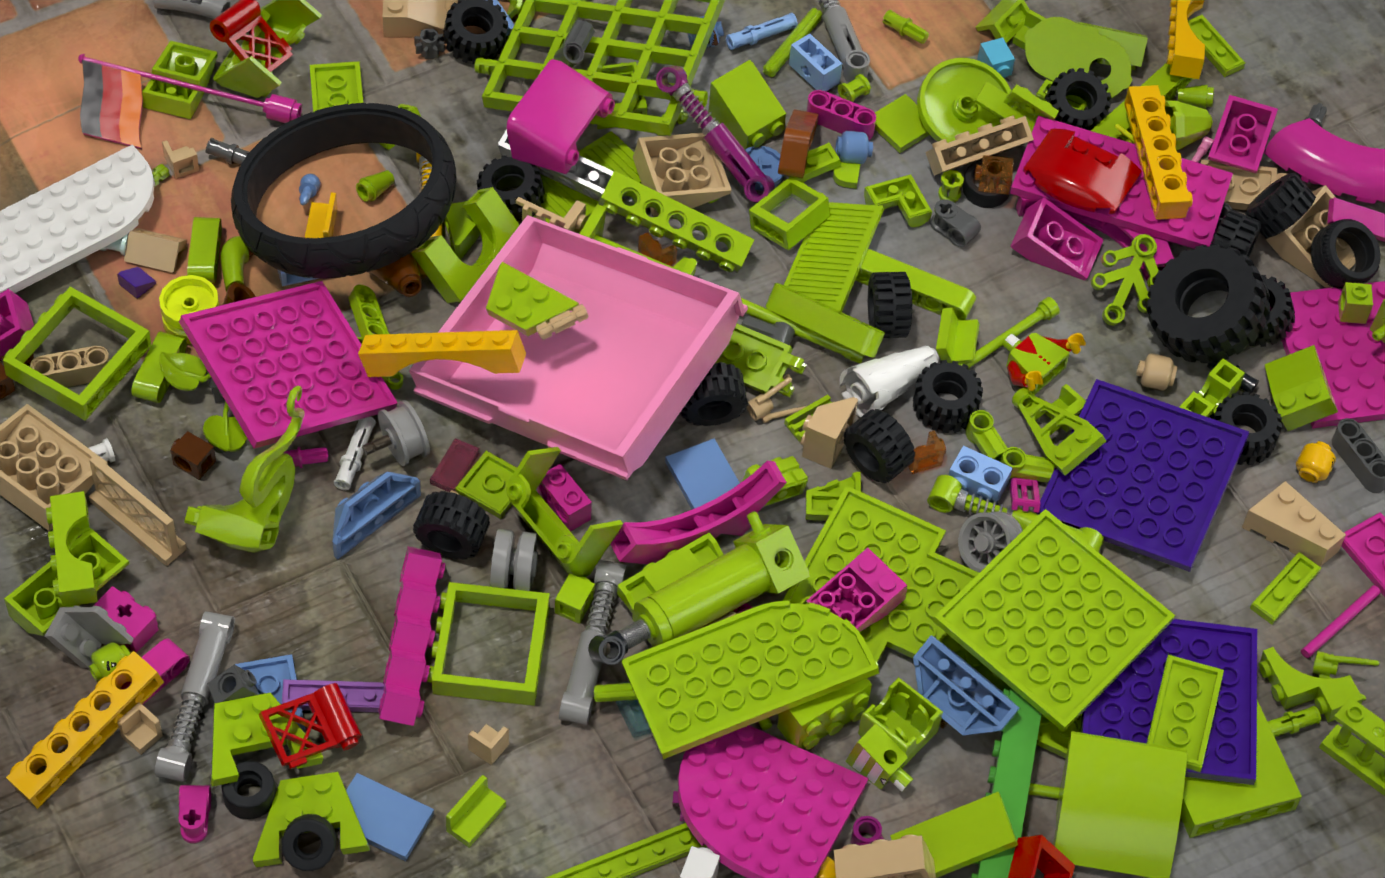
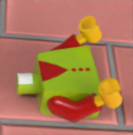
[1003,333,1086,395]

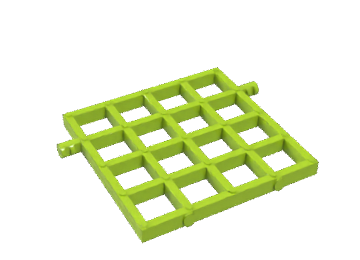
[474,0,725,136]

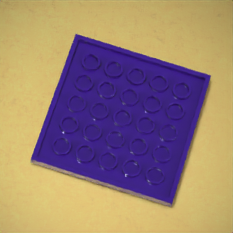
[1035,379,1249,572]
[1081,619,1257,785]

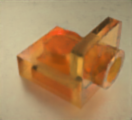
[638,232,677,267]
[908,430,946,474]

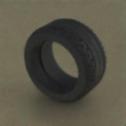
[1310,219,1381,289]

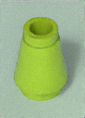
[1178,85,1214,109]
[356,170,395,202]

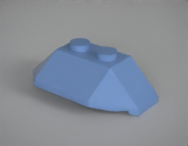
[332,471,421,560]
[913,635,1020,736]

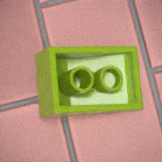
[1264,345,1338,431]

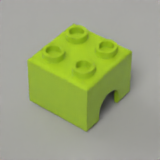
[858,677,943,768]

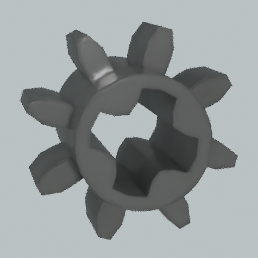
[414,29,445,59]

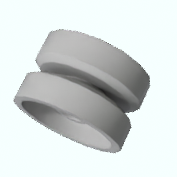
[490,529,538,591]

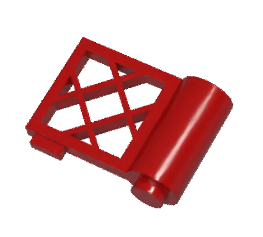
[210,0,293,72]
[259,683,362,769]

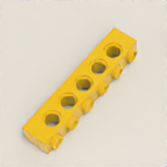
[1124,85,1193,219]
[6,651,164,809]

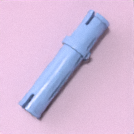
[726,13,798,50]

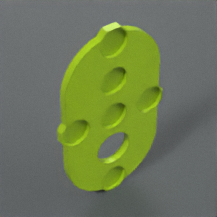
[1024,17,1133,98]

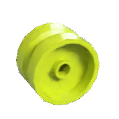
[159,275,219,344]

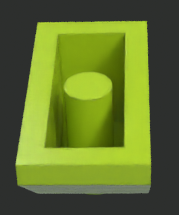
[444,201,480,260]

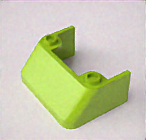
[213,0,322,98]
[506,447,623,577]

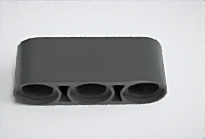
[1332,418,1385,493]

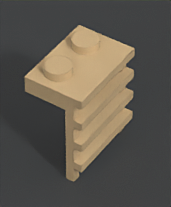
[516,197,588,234]

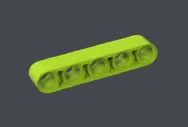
[856,249,976,321]
[765,283,885,358]

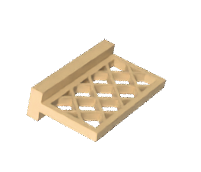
[89,455,187,567]

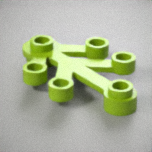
[1091,234,1159,326]

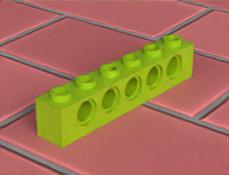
[598,170,755,273]

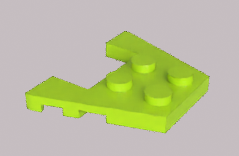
[211,692,323,787]
[253,772,370,867]

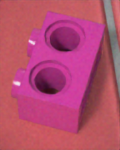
[537,464,592,532]

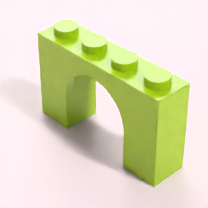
[411,187,519,303]

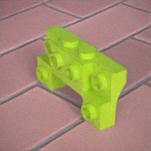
[617,532,724,622]

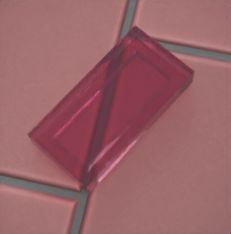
[430,438,479,492]

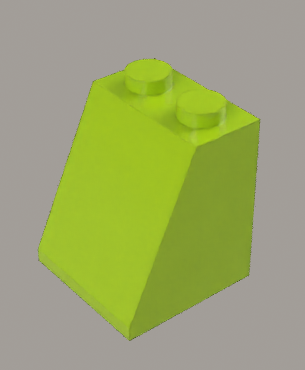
[708,60,786,149]

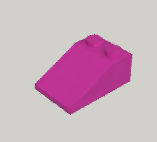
[1208,95,1278,173]
[1010,197,1103,280]
[0,289,34,360]

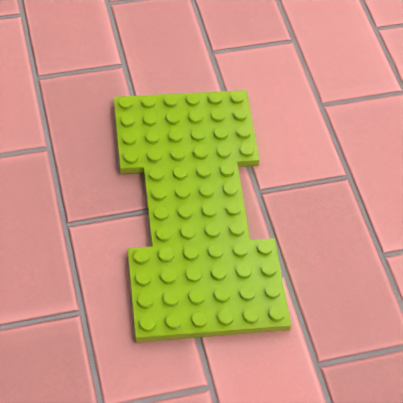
[783,485,1082,758]

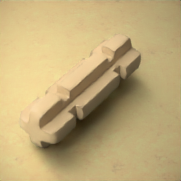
[536,304,589,340]

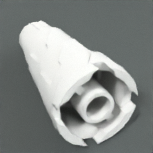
[840,346,939,417]

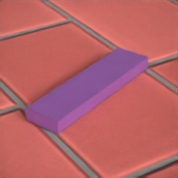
[282,679,384,713]

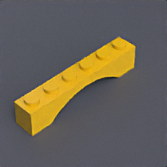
[1166,0,1205,79]
[358,330,526,377]

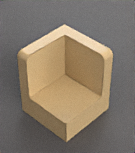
[162,140,199,179]
[118,702,163,755]
[468,724,509,765]

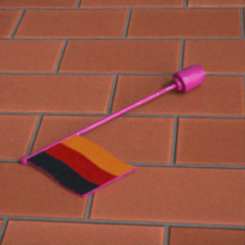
[78,54,302,149]

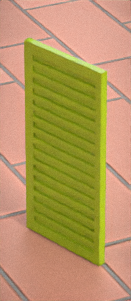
[533,131,641,223]
[784,202,884,312]

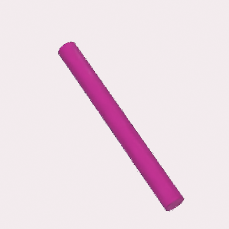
[1301,585,1381,658]

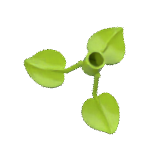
[160,352,247,452]

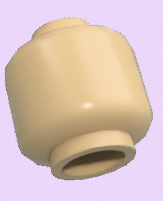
[1136,353,1177,391]

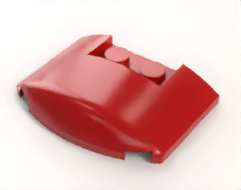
[1023,129,1142,214]

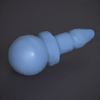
[299,174,321,205]

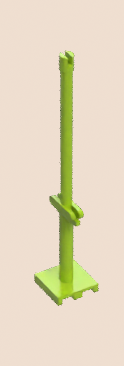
[580,204,865,364]

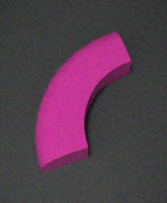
[1264,118,1385,204]

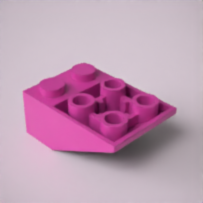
[806,548,907,632]

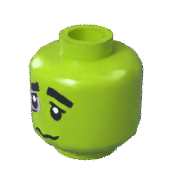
[88,642,130,681]

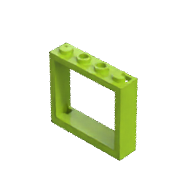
[3,286,151,421]
[427,582,550,706]

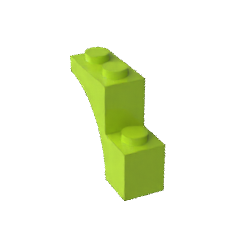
[1259,647,1363,723]

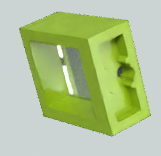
[749,176,830,250]

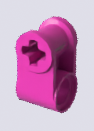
[178,785,211,844]

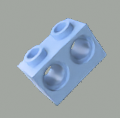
[949,446,1012,505]

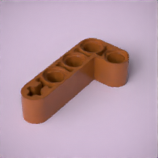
[778,109,819,179]

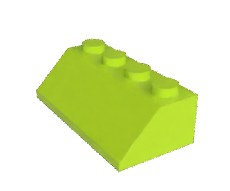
[4,528,130,636]

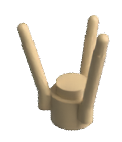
[746,374,806,423]

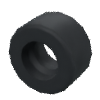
[221,761,276,820]
[282,814,337,871]

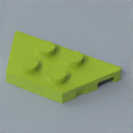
[486,262,579,336]

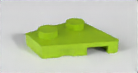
[805,472,861,521]

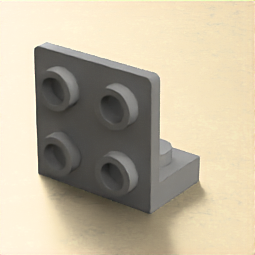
[45,606,134,668]

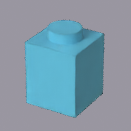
[977,38,1015,78]

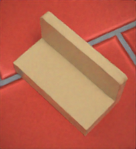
[124,228,187,272]

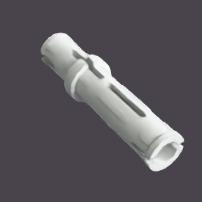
[334,416,376,490]

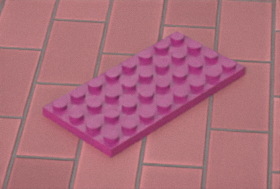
[1010,115,1233,249]

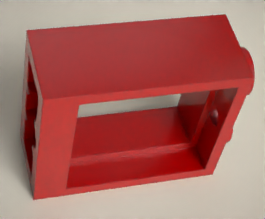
[1008,835,1075,878]

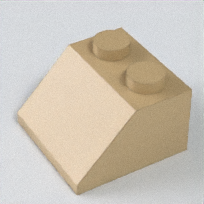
[800,397,858,469]

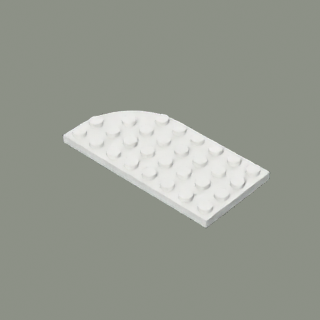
[0,144,155,294]

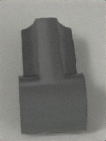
[554,19,595,68]
[741,315,795,345]

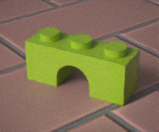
[1180,359,1245,419]

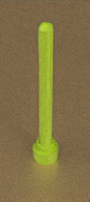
[958,297,1060,369]

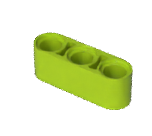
[187,217,222,283]
[131,331,187,403]

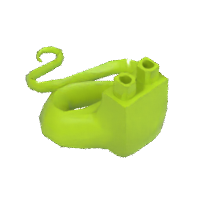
[184,386,305,553]

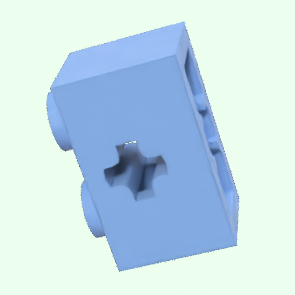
[789,34,843,91]

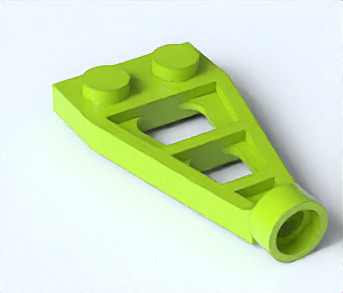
[1012,388,1106,475]

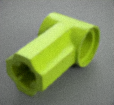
[966,410,1007,462]
[1000,447,1054,483]

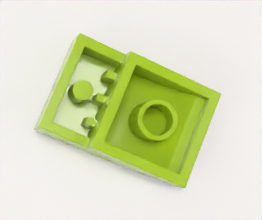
[142,40,218,119]

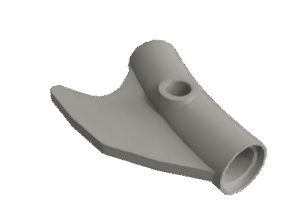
[154,0,231,19]

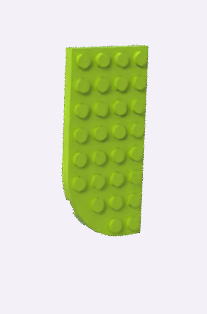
[621,600,879,759]

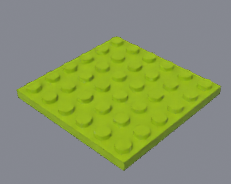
[933,509,1175,732]

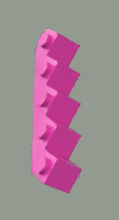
[379,546,445,726]

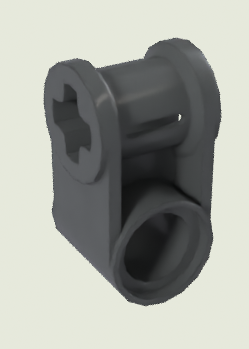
[930,199,981,247]

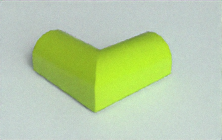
[864,174,932,227]

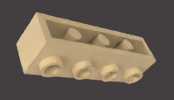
[925,115,1034,176]

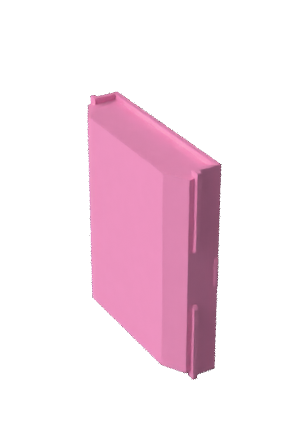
[409,215,748,480]

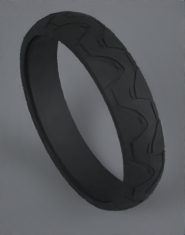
[231,103,457,279]

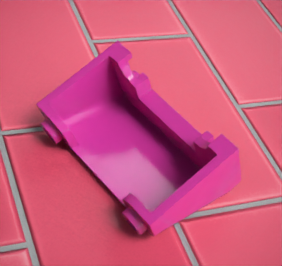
[507,59,615,174]

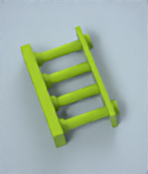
[1319,697,1385,796]

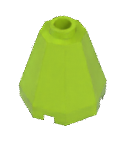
[1165,100,1213,151]

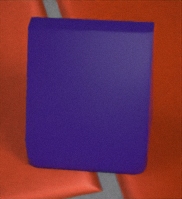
[117,267,156,299]

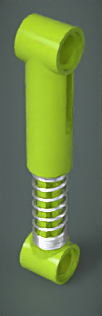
[927,475,1104,552]

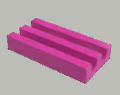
[1009,478,1040,513]

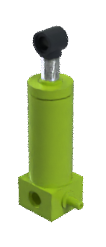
[588,511,811,665]

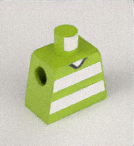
[845,723,913,792]

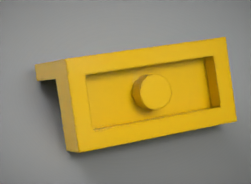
[304,192,338,238]

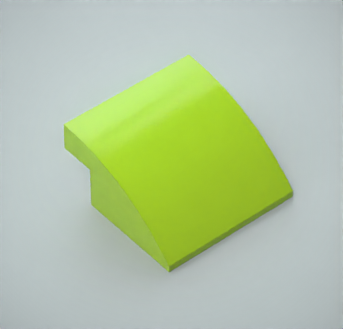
[1053,731,1188,878]

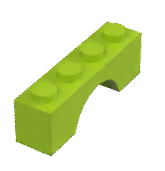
[46,491,98,607]

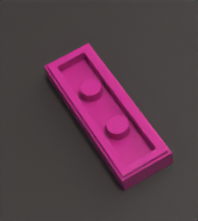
[1327,197,1385,242]

